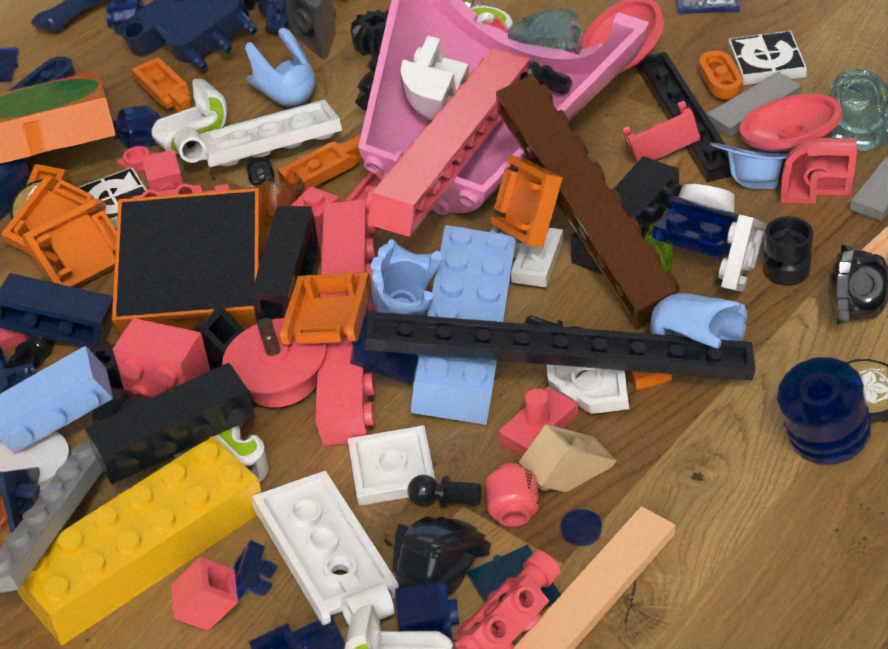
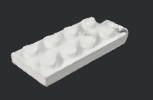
[174,99,342,168]
[252,470,400,626]

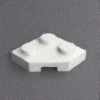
[719,215,767,292]
[547,365,629,414]

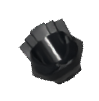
[828,243,888,325]
[393,516,491,602]

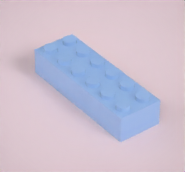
[410,225,516,425]

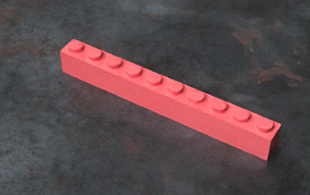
[366,48,531,237]

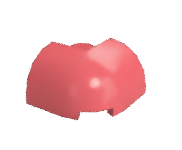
[780,137,857,204]

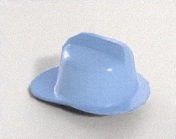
[710,143,789,189]

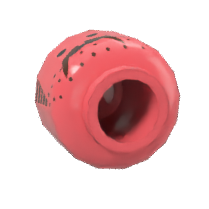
[485,463,539,527]

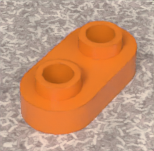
[699,51,743,100]

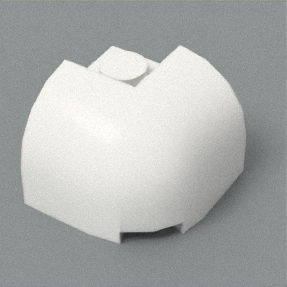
[401,36,469,120]

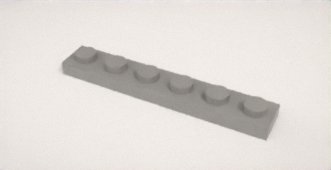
[0,441,103,593]

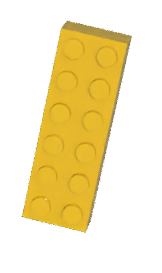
[17,436,262,646]

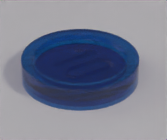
[561,509,602,546]

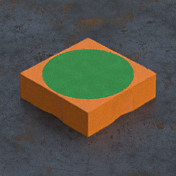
[0,70,116,164]

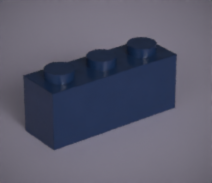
[0,273,113,348]

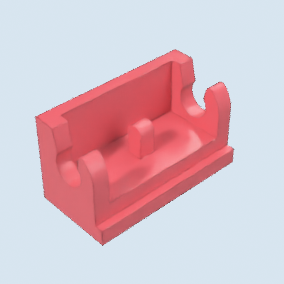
[622,101,701,163]

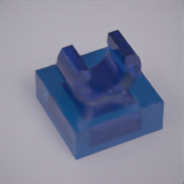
[233,540,277,599]

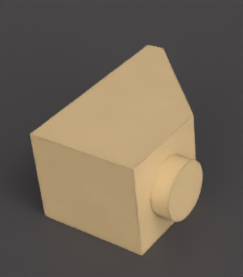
[519,424,617,492]

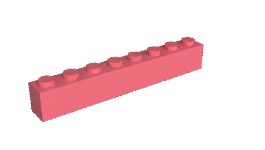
[315,199,377,446]

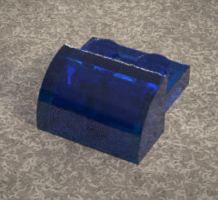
[651,196,741,258]

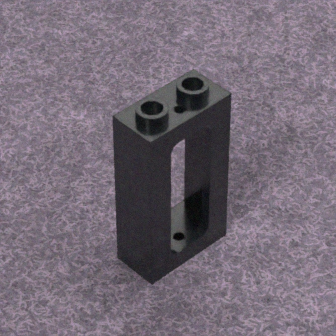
[251,206,321,322]

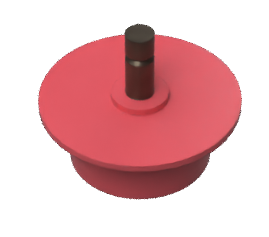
[222,318,327,407]

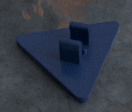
[0,467,41,533]

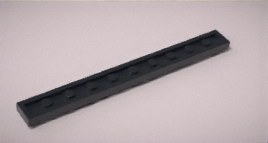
[364,311,756,381]

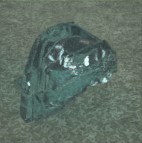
[508,7,583,55]
[828,69,888,151]

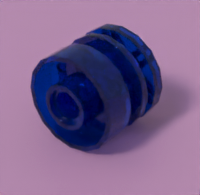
[777,357,872,465]

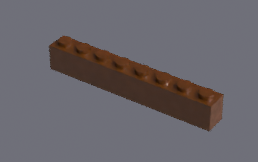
[496,74,680,327]

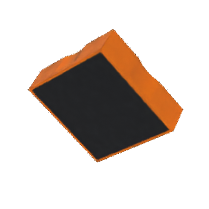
[112,188,265,337]

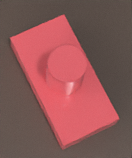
[498,386,578,456]

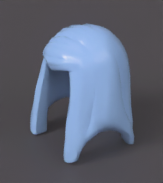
[245,28,316,107]
[371,239,443,316]
[650,293,747,379]

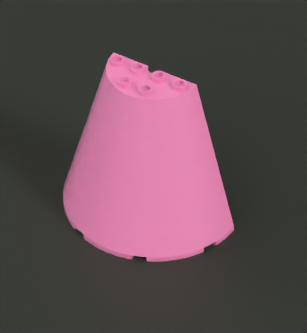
[358,0,649,215]

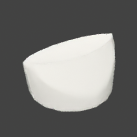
[672,184,735,222]

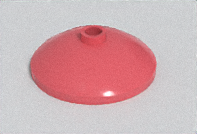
[579,0,665,73]
[740,94,843,153]

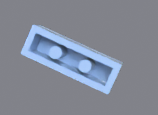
[0,346,113,454]

